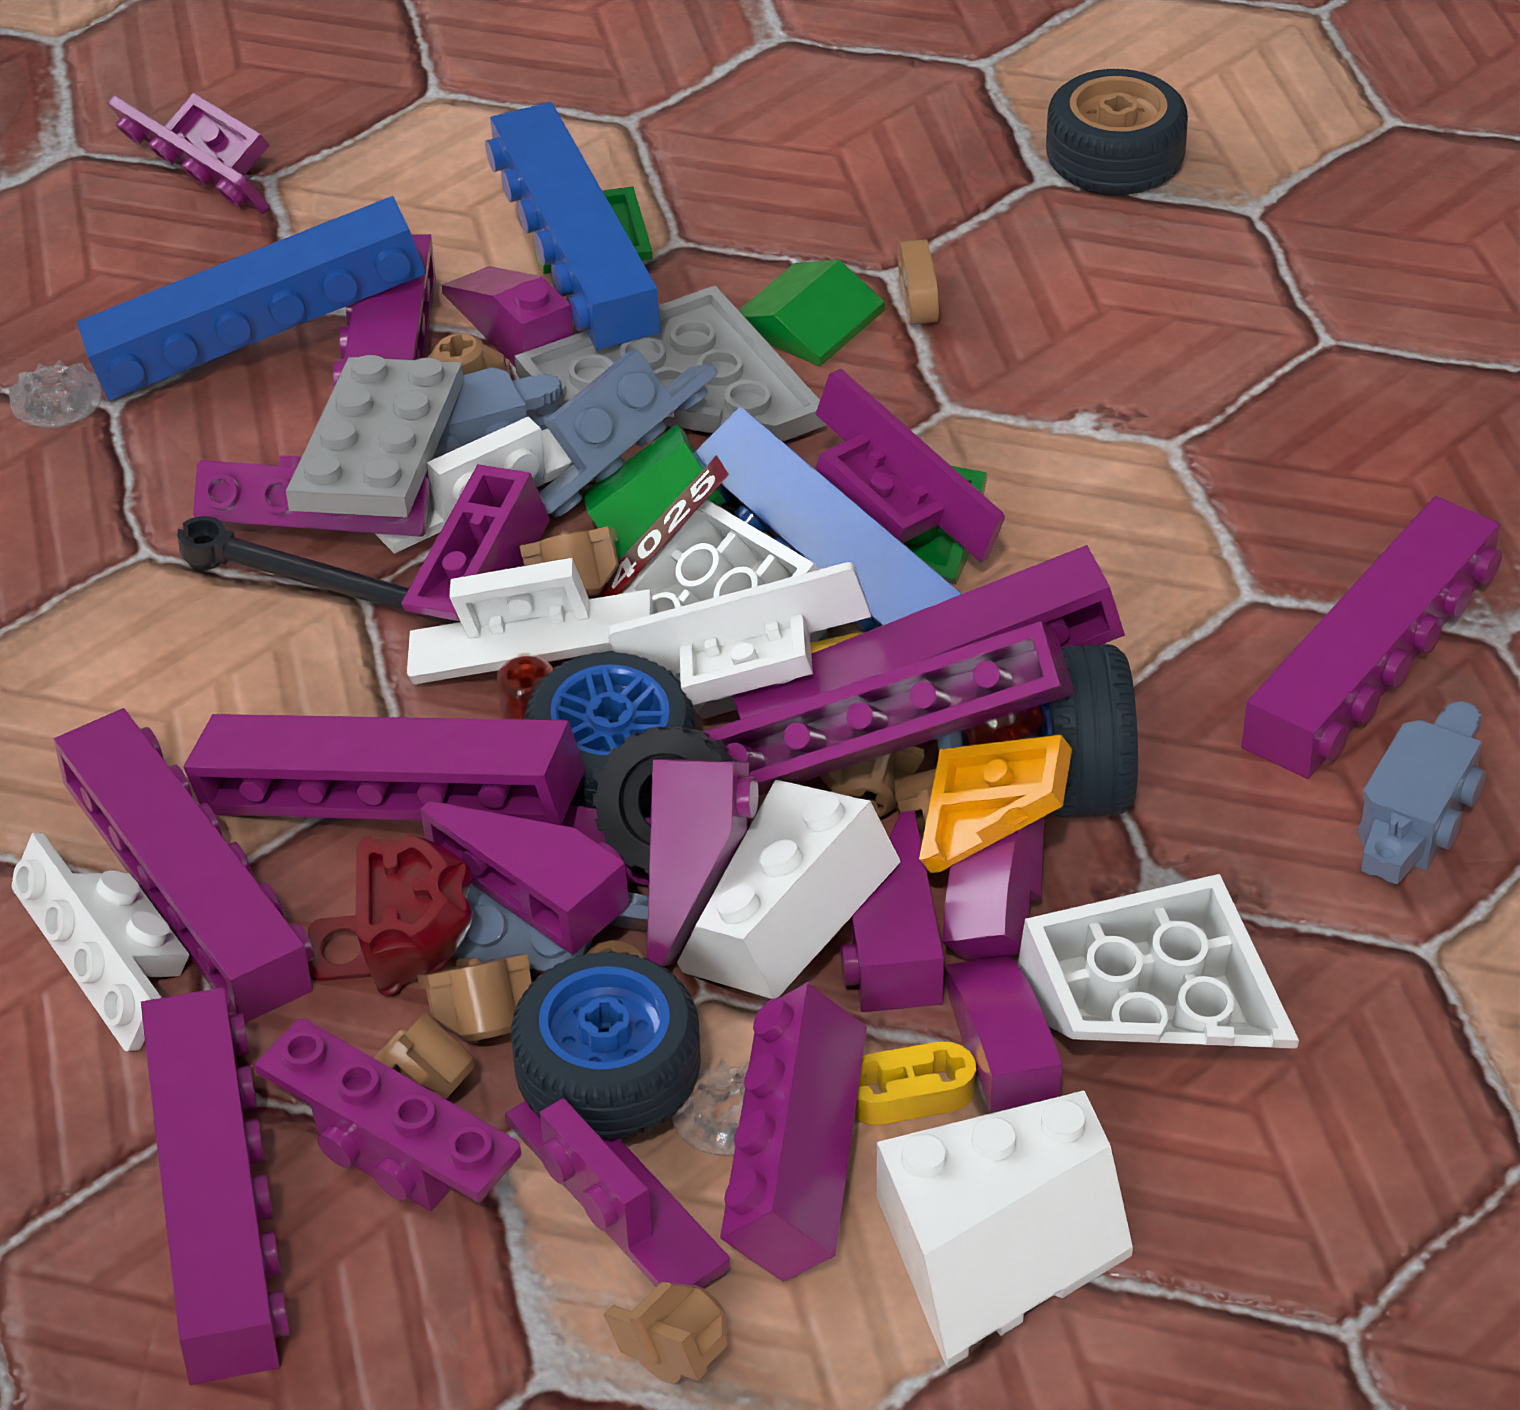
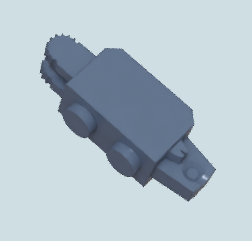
[425,367,562,477]
[1357,700,1486,884]

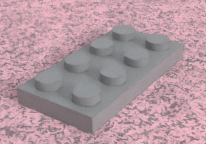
[286,355,464,517]

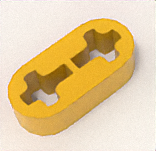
[854,1041,976,1125]

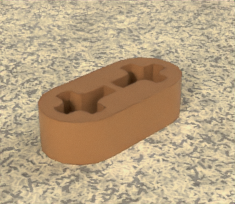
[897,239,939,324]

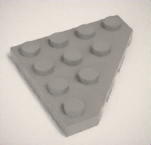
[515,285,827,442]

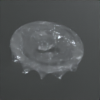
[8,360,102,428]
[672,1057,749,1156]

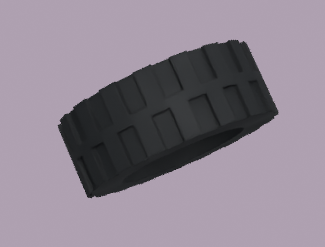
[593,726,738,873]

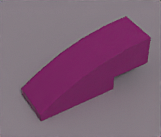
[942,817,1044,961]
[943,955,1062,1113]

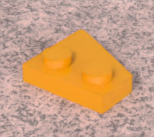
[919,735,1072,873]

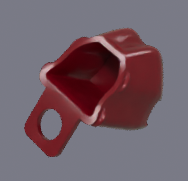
[308,835,473,996]

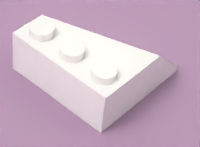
[622,499,828,719]
[677,780,901,999]
[1018,874,1299,1048]
[876,1091,1133,1369]

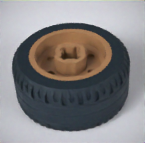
[1046,69,1188,195]

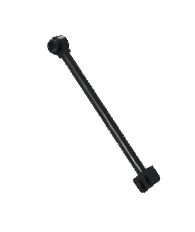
[177,516,602,673]

